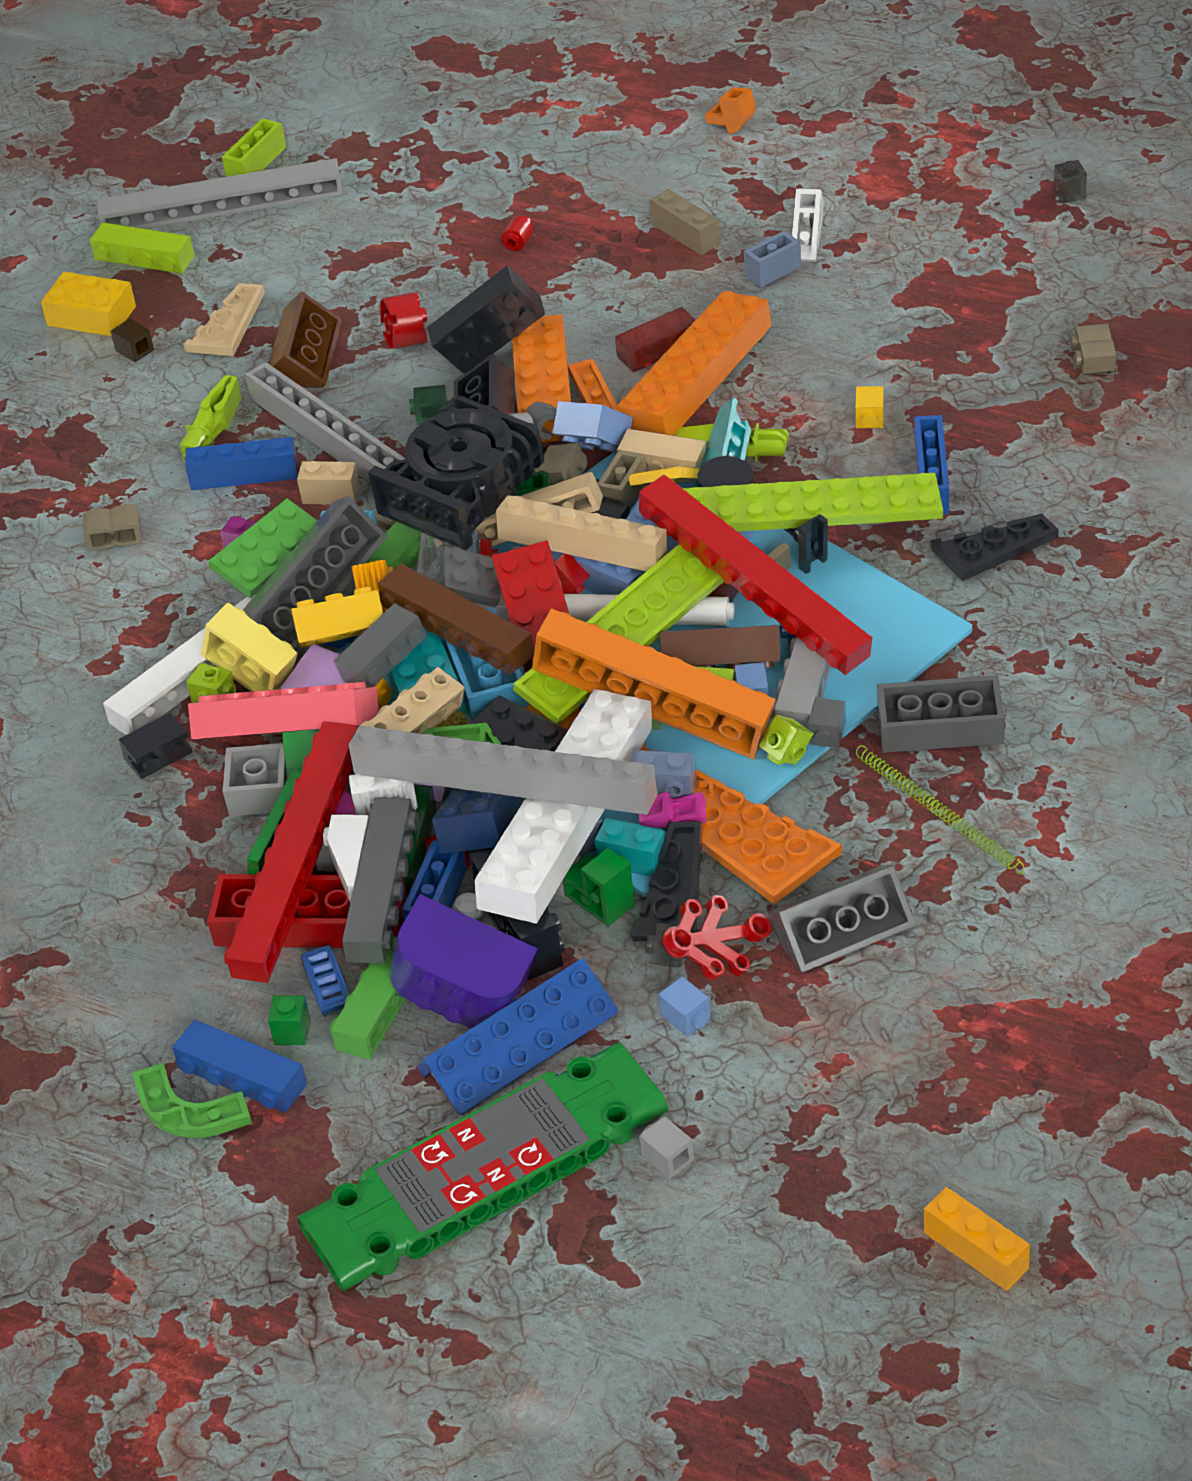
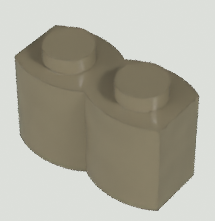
[1070,324,1116,374]
[83,504,142,551]

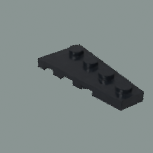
[931,513,1058,581]
[631,821,703,942]

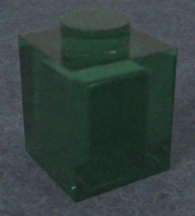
[409,385,448,425]

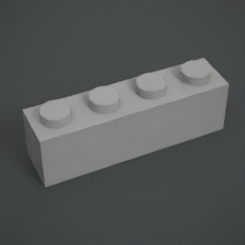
[771,637,831,729]

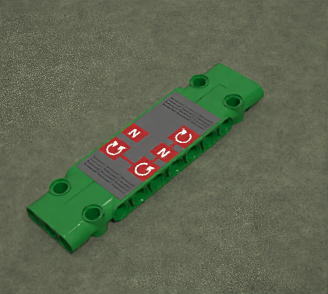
[297,1042,668,1292]

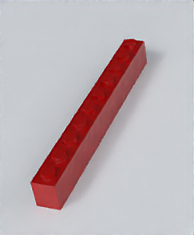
[639,474,873,675]
[224,721,358,983]

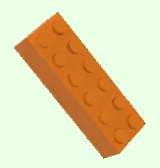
[512,314,571,443]

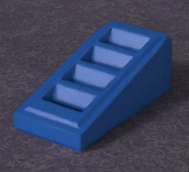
[301,945,349,1015]

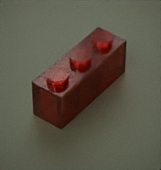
[615,307,695,373]

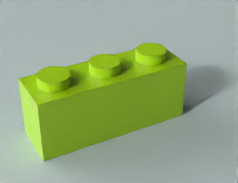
[222,118,286,177]

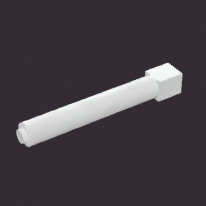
[564,594,735,626]

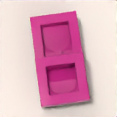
[639,792,706,828]

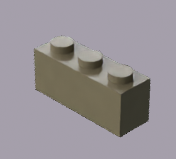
[650,189,720,255]

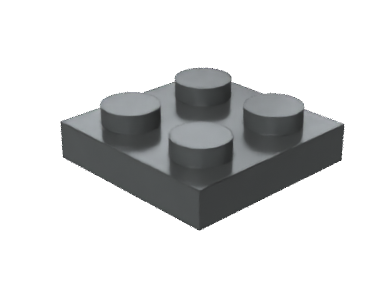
[440,546,500,607]

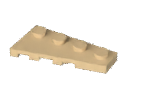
[184,283,265,356]

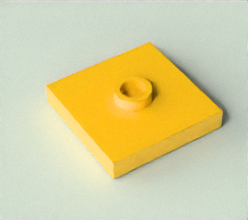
[629,466,699,487]

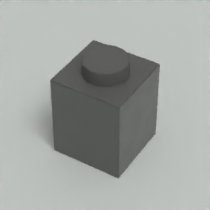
[808,698,846,748]

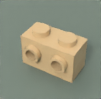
[297,461,360,504]

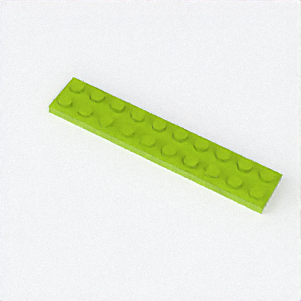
[655,473,943,532]
[513,543,724,725]

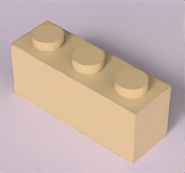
[617,429,706,483]

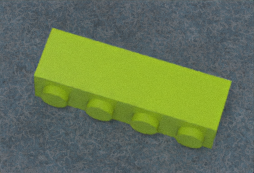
[89,222,195,274]

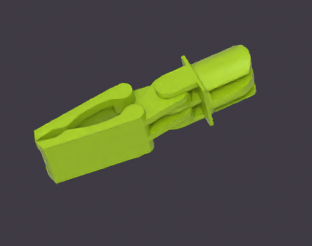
[179,375,242,462]
[675,423,789,462]

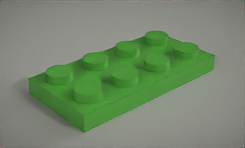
[209,498,317,598]

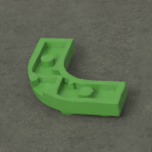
[132,1063,252,1139]

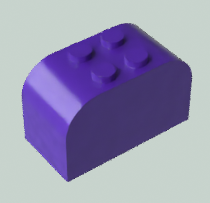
[389,894,538,1029]

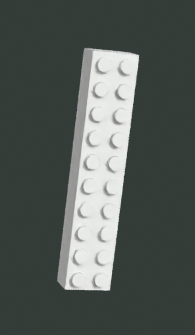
[475,689,652,924]

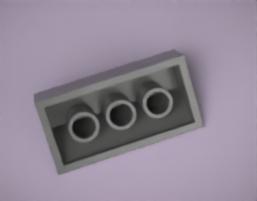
[768,865,916,973]

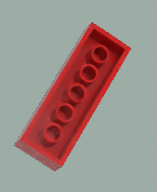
[207,874,408,948]

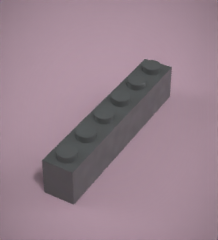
[342,798,418,963]

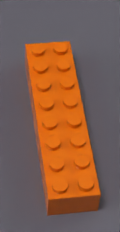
[617,291,772,436]
[532,608,776,760]

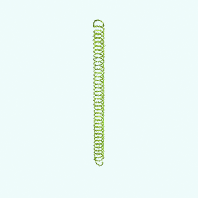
[856,745,1025,874]

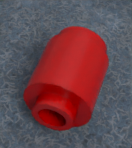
[501,215,533,251]

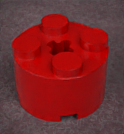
[379,292,428,349]

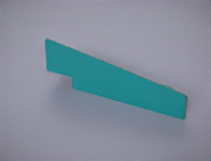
[695,397,751,487]

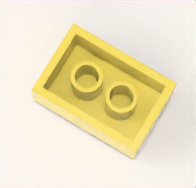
[201,602,297,692]

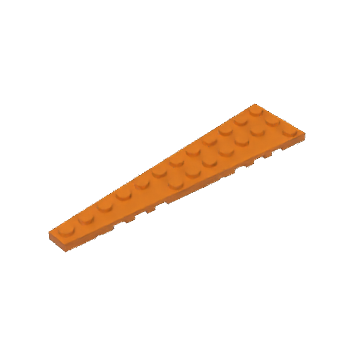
[525,704,842,905]

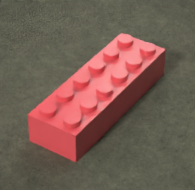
[188,682,379,739]

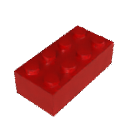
[492,540,570,673]

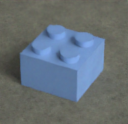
[552,401,633,453]

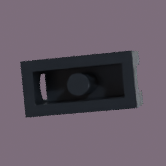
[119,713,192,779]

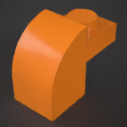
[704,87,756,134]

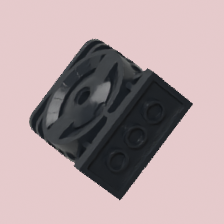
[368,395,544,551]

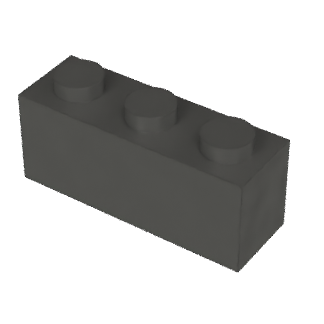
[334,603,427,688]

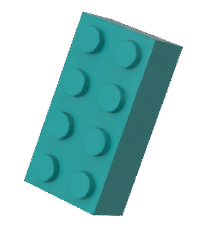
[387,627,466,723]

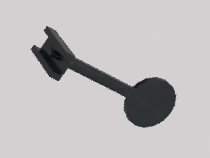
[697,456,828,574]

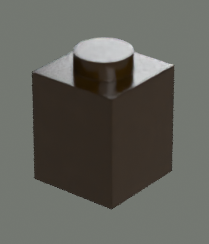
[111,318,154,363]

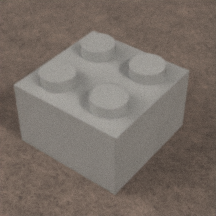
[223,743,287,816]

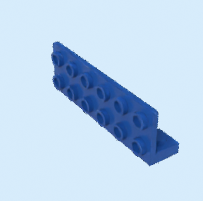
[417,958,618,1115]

